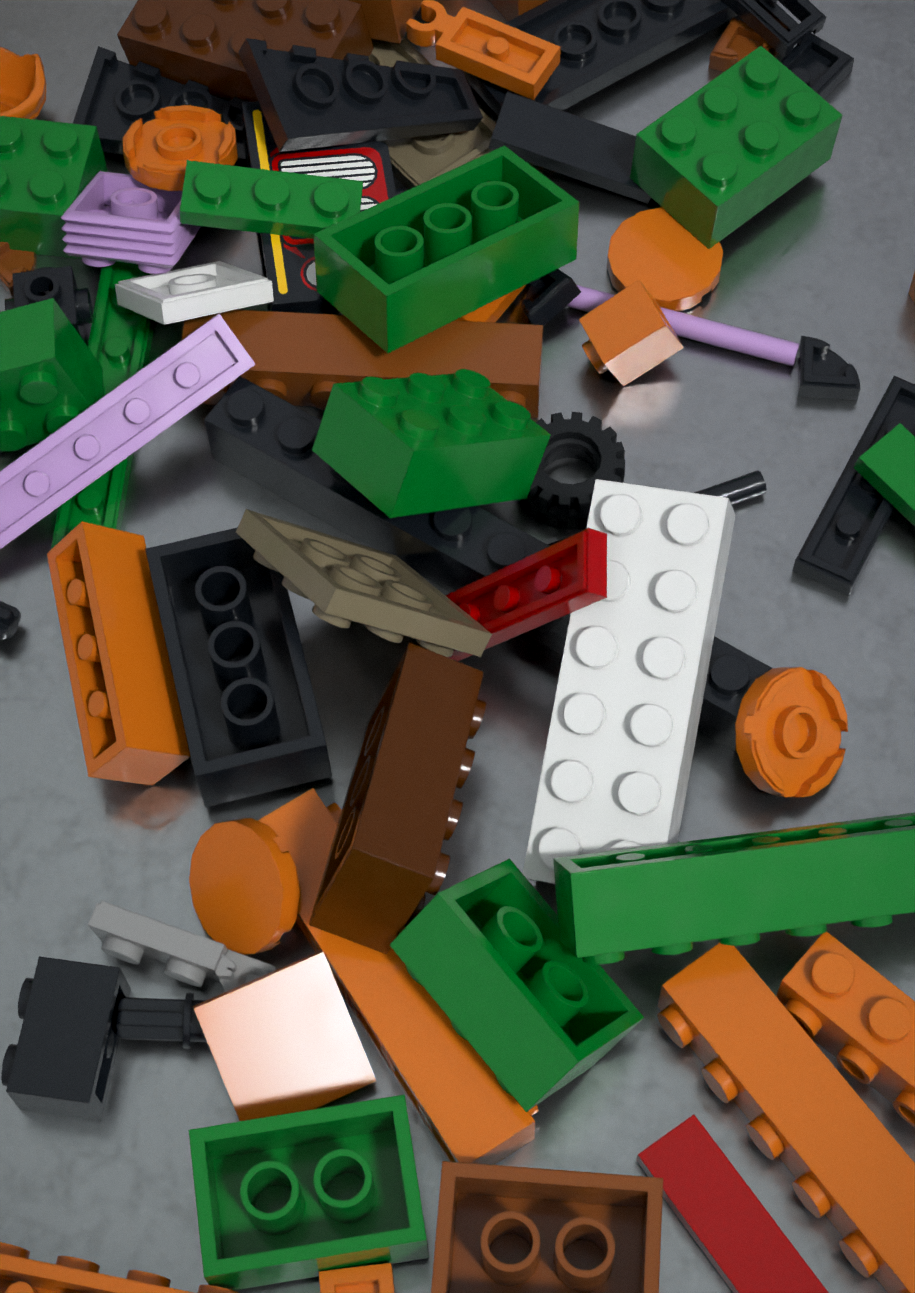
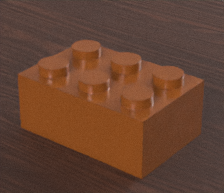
[431,1161,663,1293]

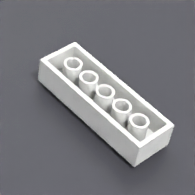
[522,479,736,885]

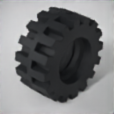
[520,412,625,530]

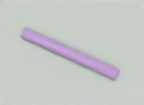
[568,285,800,367]

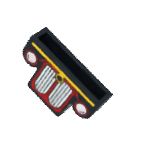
[242,101,405,315]

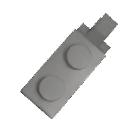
[88,901,277,992]

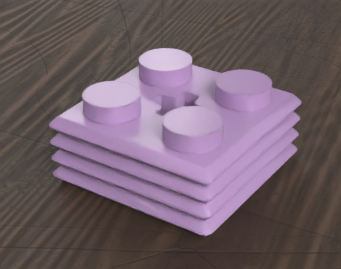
[61,171,201,274]

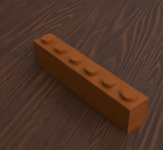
[181,310,543,418]

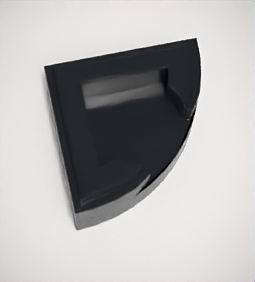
[521,269,581,327]
[798,336,860,400]

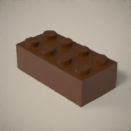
[117,0,374,102]
[309,642,487,954]

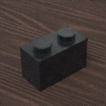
[1,956,131,1121]

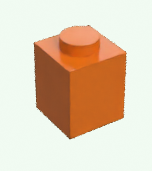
[579,280,684,386]

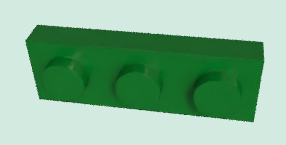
[180,160,363,239]

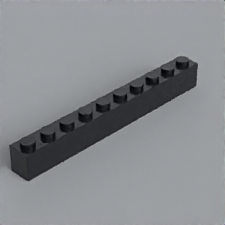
[204,376,772,752]

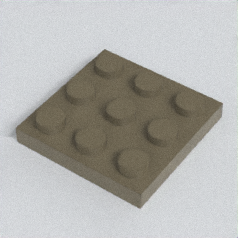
[236,509,492,657]

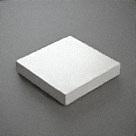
[115,261,274,325]

